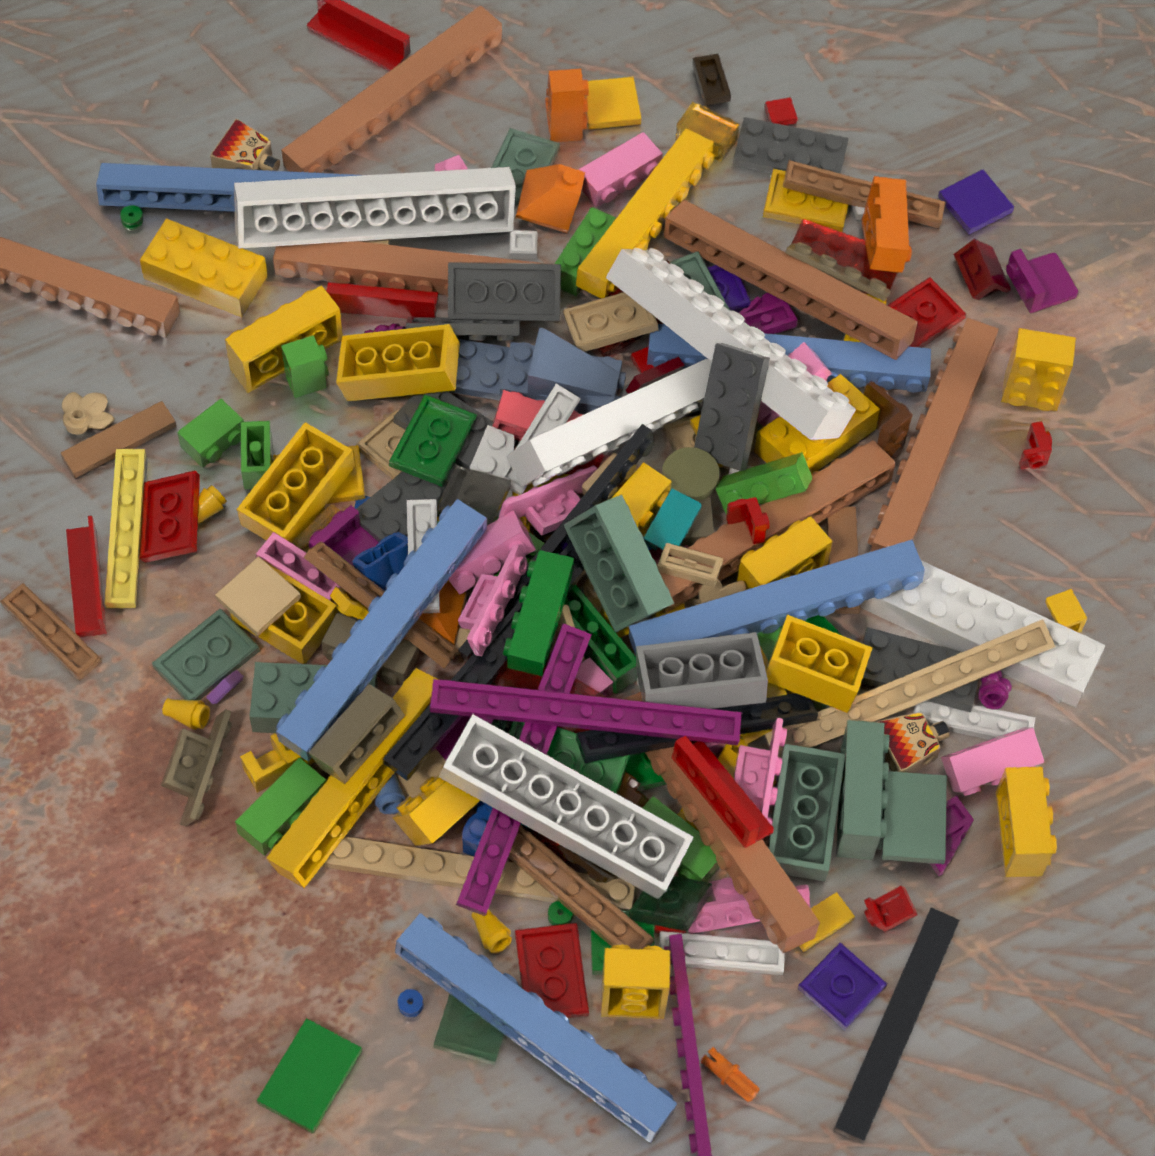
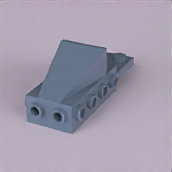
[447,328,626,415]

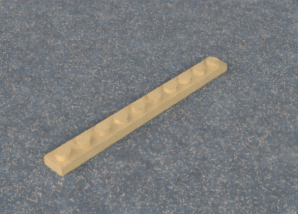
[764,619,1056,758]
[324,837,635,910]

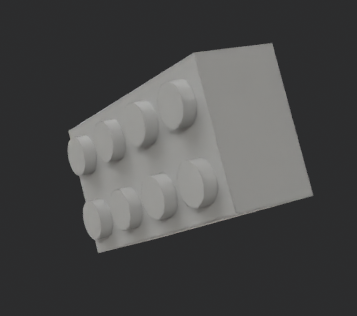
[636,632,768,709]

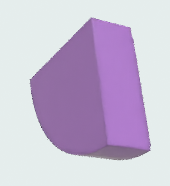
[206,669,244,705]

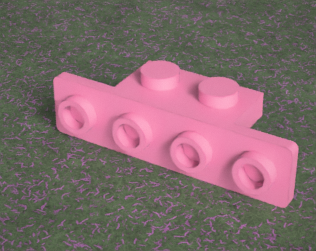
[498,465,597,536]
[458,545,528,656]
[733,718,787,840]
[686,878,810,934]

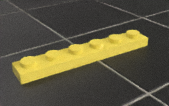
[105,449,146,608]

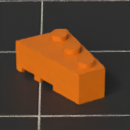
[545,69,589,142]
[861,176,912,273]

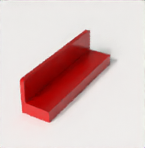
[307,0,411,71]
[325,282,438,319]
[66,515,107,638]
[671,735,774,848]

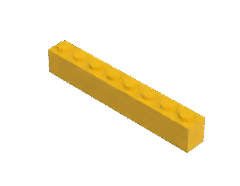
[576,128,715,299]
[266,668,437,888]

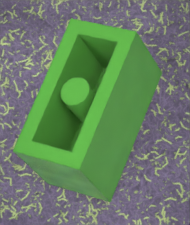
[281,335,329,398]
[177,399,244,468]
[241,421,273,489]

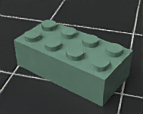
[564,495,674,632]
[249,662,378,733]
[836,720,889,860]
[767,744,845,881]

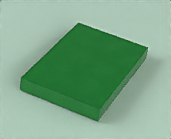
[389,395,477,487]
[256,1018,362,1134]

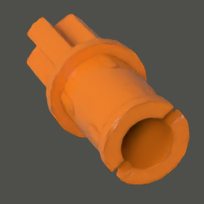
[701,1047,760,1102]

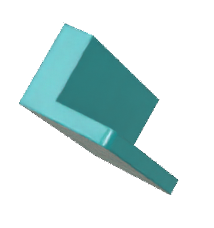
[643,488,702,551]

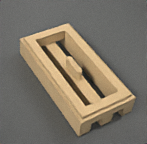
[657,543,723,587]

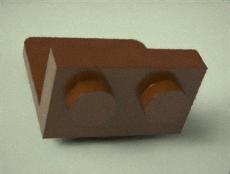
[864,381,913,459]

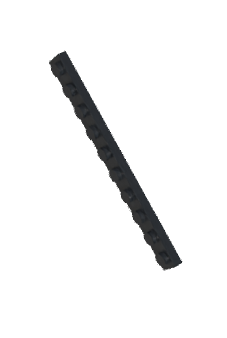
[458,424,655,662]
[383,543,586,781]

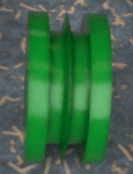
[120,205,144,230]
[548,901,573,926]

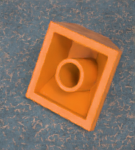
[515,164,585,233]
[403,582,467,646]

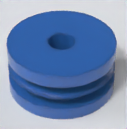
[398,989,423,1018]

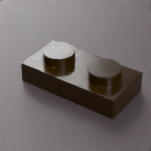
[692,54,731,105]

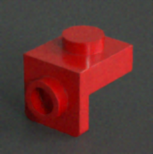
[1019,421,1052,469]
[726,497,770,544]
[864,885,918,932]

